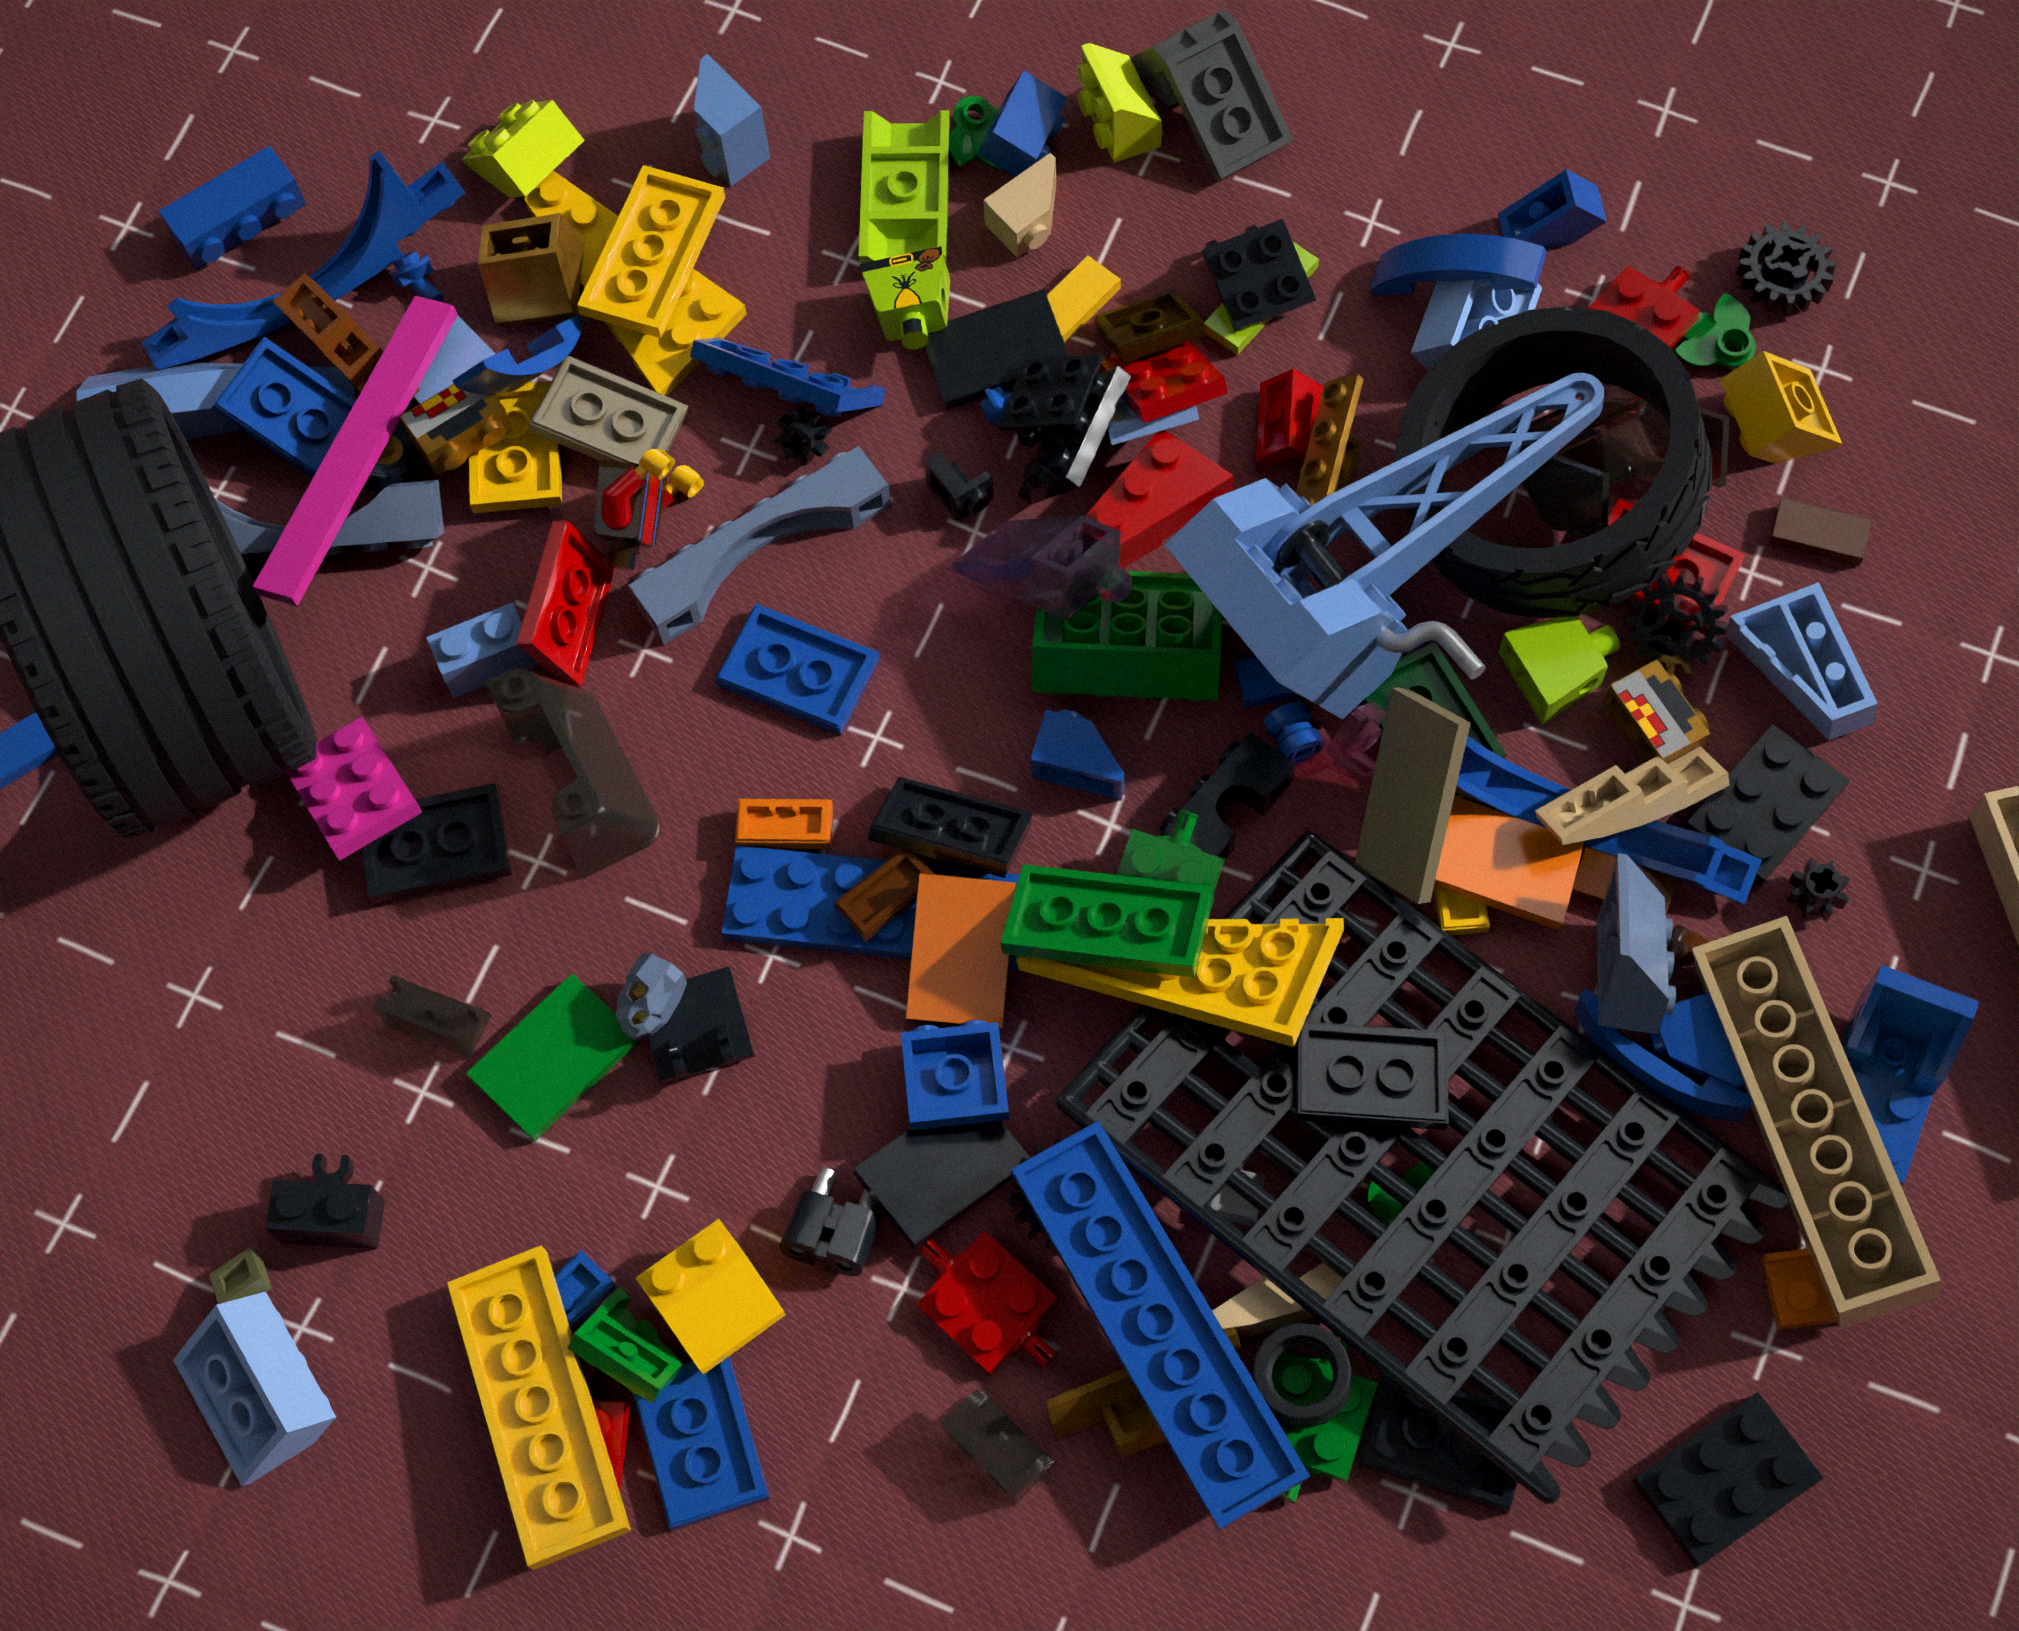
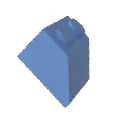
[694,54,770,187]

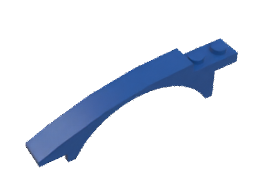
[141,150,465,370]
[1455,736,1762,904]

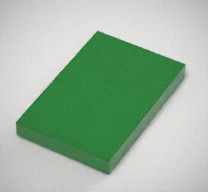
[466,973,640,1142]

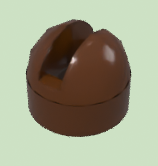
[1667,925,1708,967]

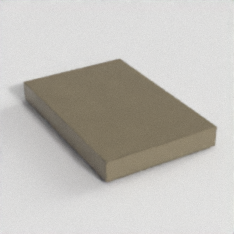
[529,356,688,464]

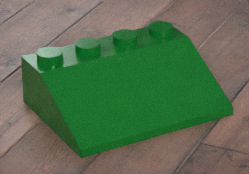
[1032,567,1222,701]

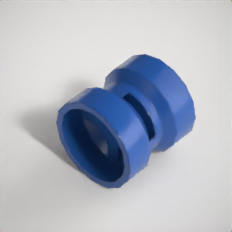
[1263,701,1325,765]

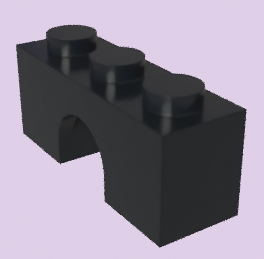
[1159,731,1295,860]

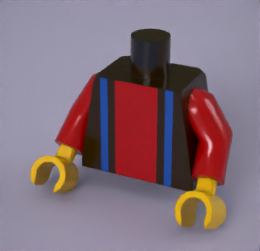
[594,449,704,570]

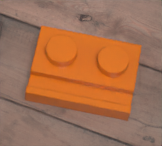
[1761,1248,1837,1330]

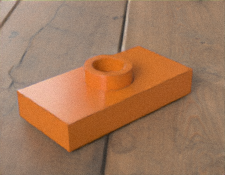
[735,799,833,849]

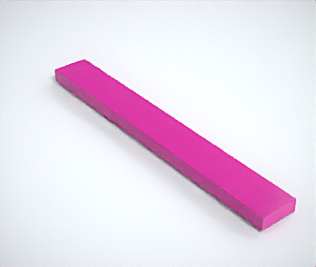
[252,296,458,606]

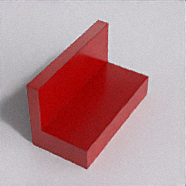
[1256,368,1324,467]

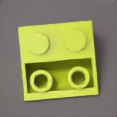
[1077,43,1162,163]
[461,100,585,198]

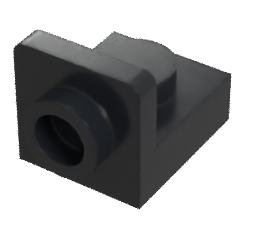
[925,451,994,521]

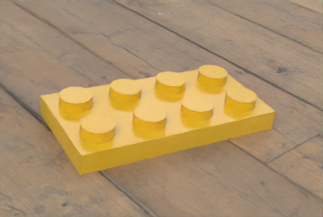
[577,165,725,338]

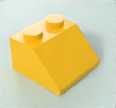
[1720,351,1842,464]
[636,1219,786,1375]

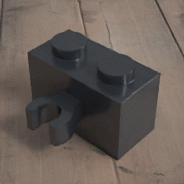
[265,1154,385,1249]

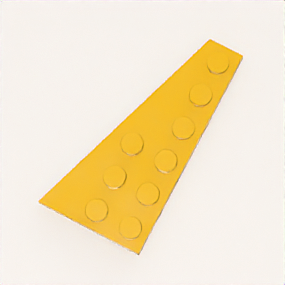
[524,171,747,396]
[1017,918,1344,1047]

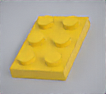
[469,381,562,513]

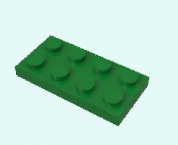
[1000,864,1214,978]

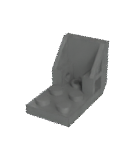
[1130,9,1294,181]

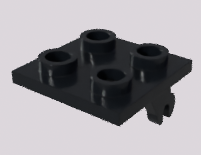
[1201,219,1317,332]
[637,967,755,1084]

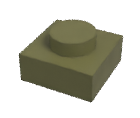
[209,1246,272,1304]

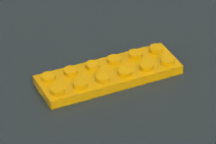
[447,1245,631,1570]

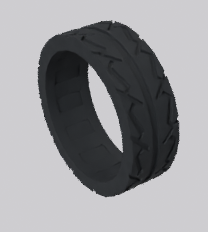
[1395,306,1712,618]

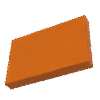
[1434,796,1584,930]
[906,873,1017,1028]

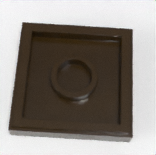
[1093,289,1206,363]

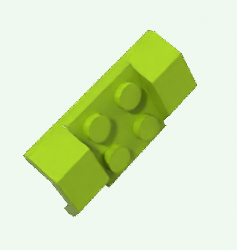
[859,110,950,263]

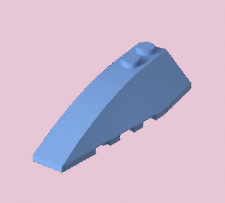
[76,362,357,440]

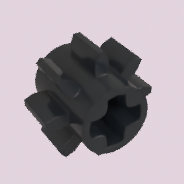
[774,406,832,465]
[1787,859,1850,921]

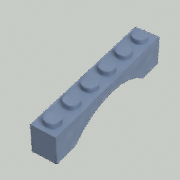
[629,446,891,645]
[215,480,444,562]

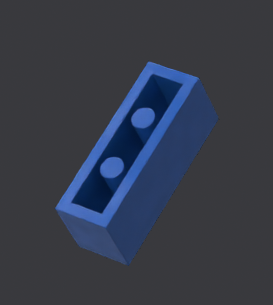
[159,145,306,270]

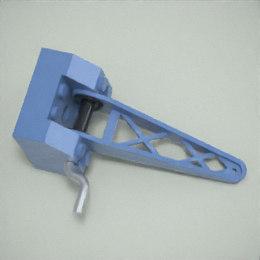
[1164,373,1604,719]

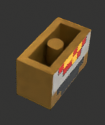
[399,384,513,476]
[1603,659,1711,764]

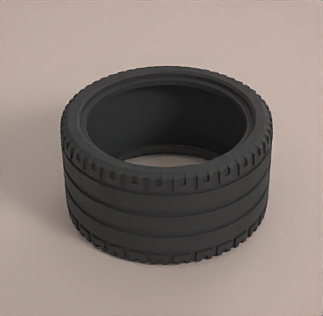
[0,378,317,839]

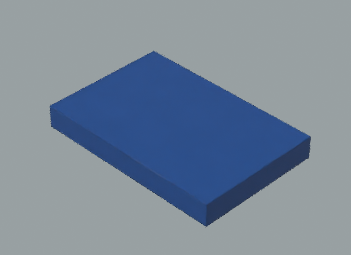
[212,337,356,478]
[715,603,880,735]
[633,1356,770,1531]

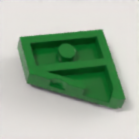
[567,1288,682,1404]

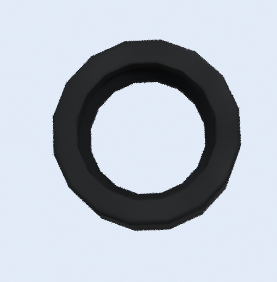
[1252,1323,1352,1429]

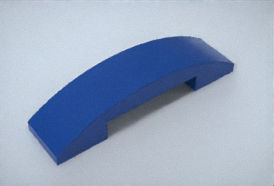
[1370,234,1547,295]
[452,315,583,395]
[1574,988,1752,1122]

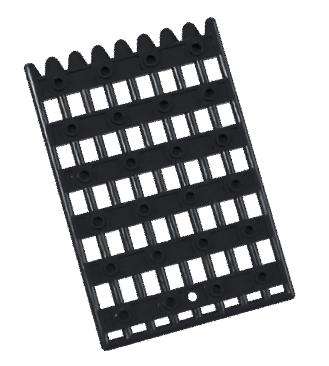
[1055,831,1789,1504]

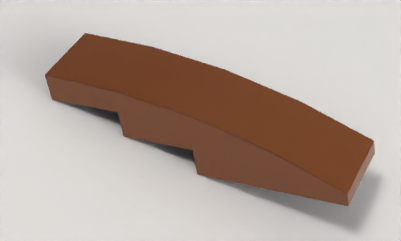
[273,273,420,396]

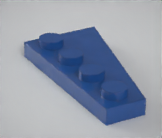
[690,337,886,417]

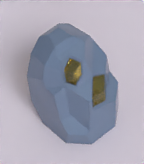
[616,953,687,1040]

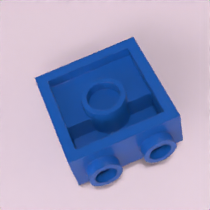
[901,1020,1009,1130]

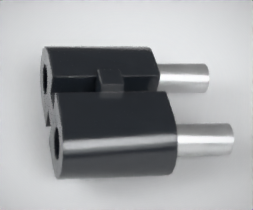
[779,1167,881,1276]

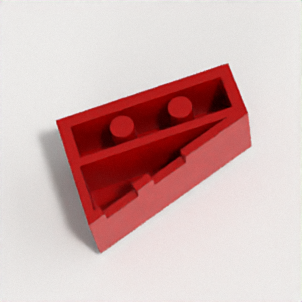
[1078,430,1234,570]

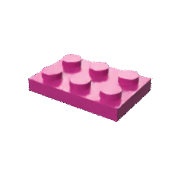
[285,716,422,861]

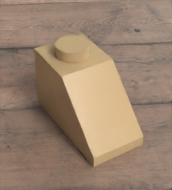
[983,153,1056,258]

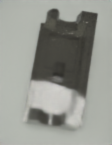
[373,975,491,1058]
[941,1389,1055,1505]

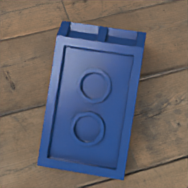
[1841,965,1979,1186]

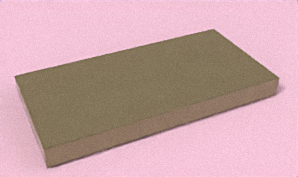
[1355,687,1471,904]

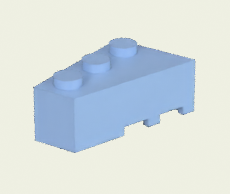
[1728,582,1878,741]

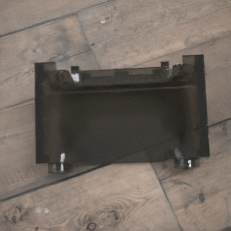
[485,668,659,879]

